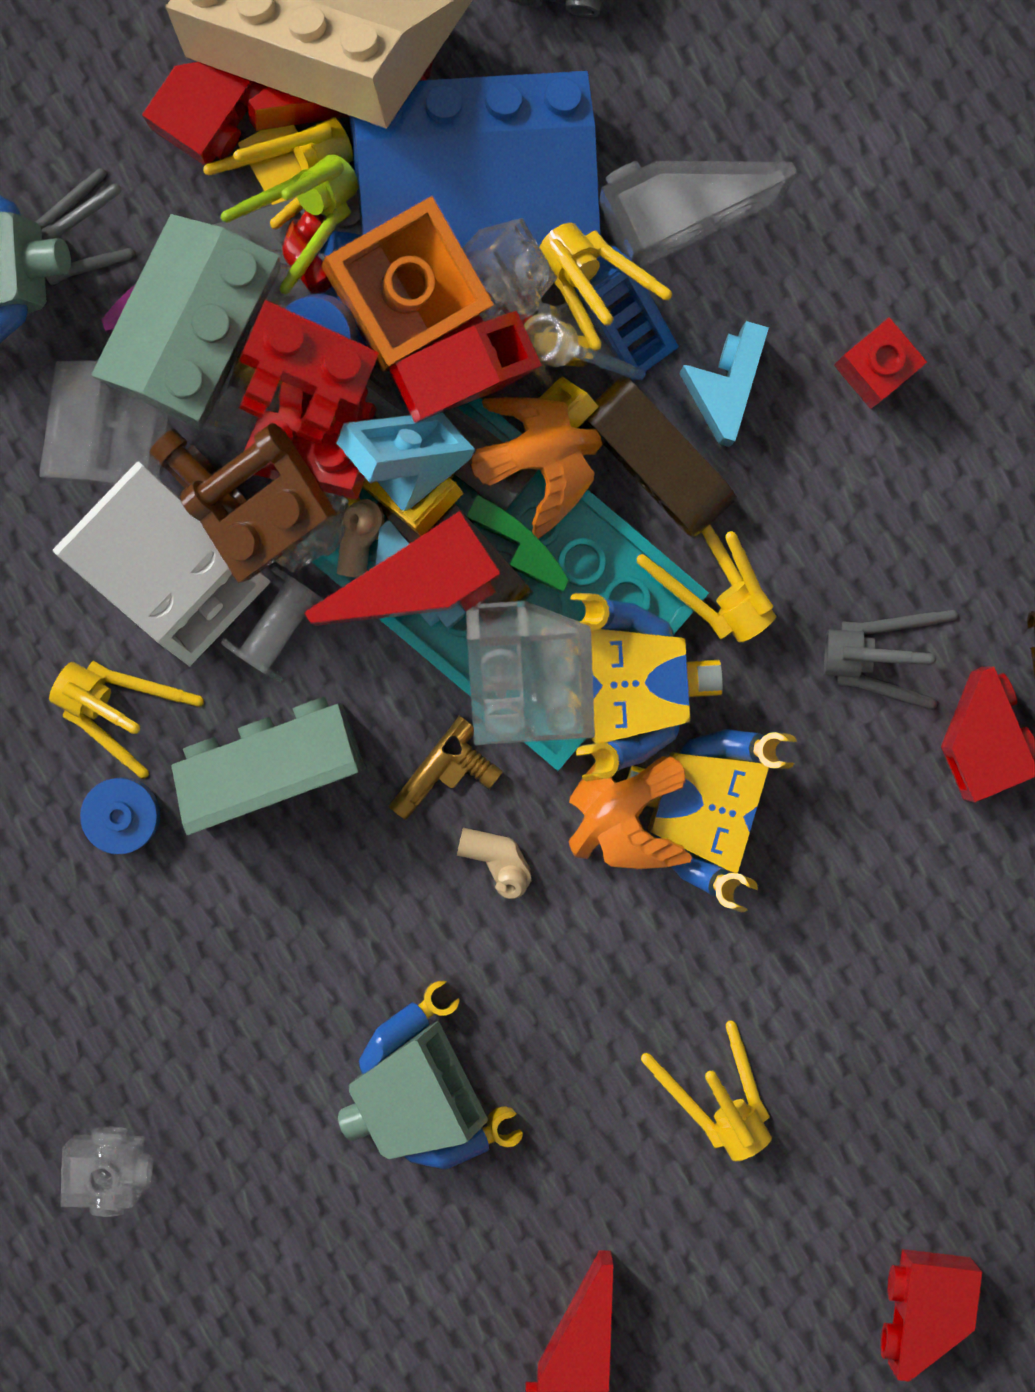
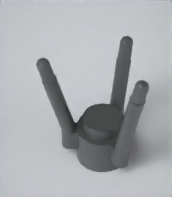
[35,168,135,286]
[824,610,958,709]

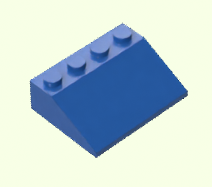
[349,71,600,275]

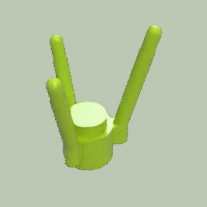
[221,154,358,294]

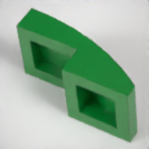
[467,495,569,594]

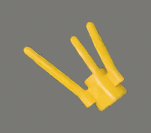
[203,117,354,230]
[539,222,672,351]
[637,525,776,643]
[49,661,204,779]
[641,1021,772,1161]

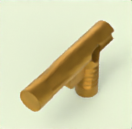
[388,715,503,821]

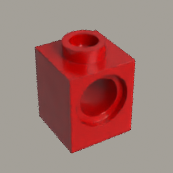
[834,317,927,409]

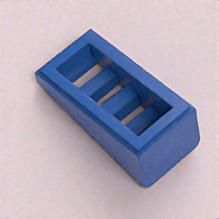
[574,246,679,381]

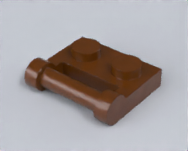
[180,423,338,583]
[149,428,248,515]

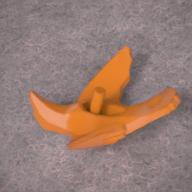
[471,397,602,539]
[568,756,692,869]

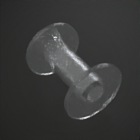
[220,564,325,684]

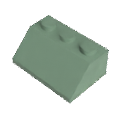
[91,214,280,431]
[171,697,366,835]

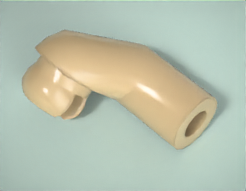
[337,499,385,577]
[457,828,531,899]

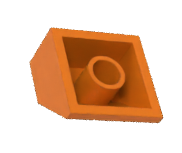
[322,196,494,372]

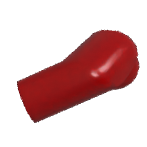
[282,211,332,294]

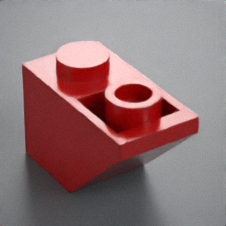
[142,62,268,166]
[389,310,542,423]
[941,666,1035,802]
[880,1249,982,1382]

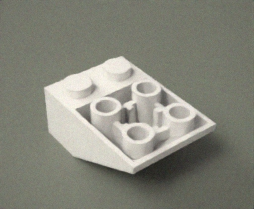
[53,461,271,666]

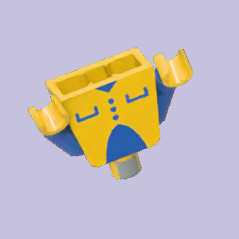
[568,593,722,781]
[627,729,797,912]

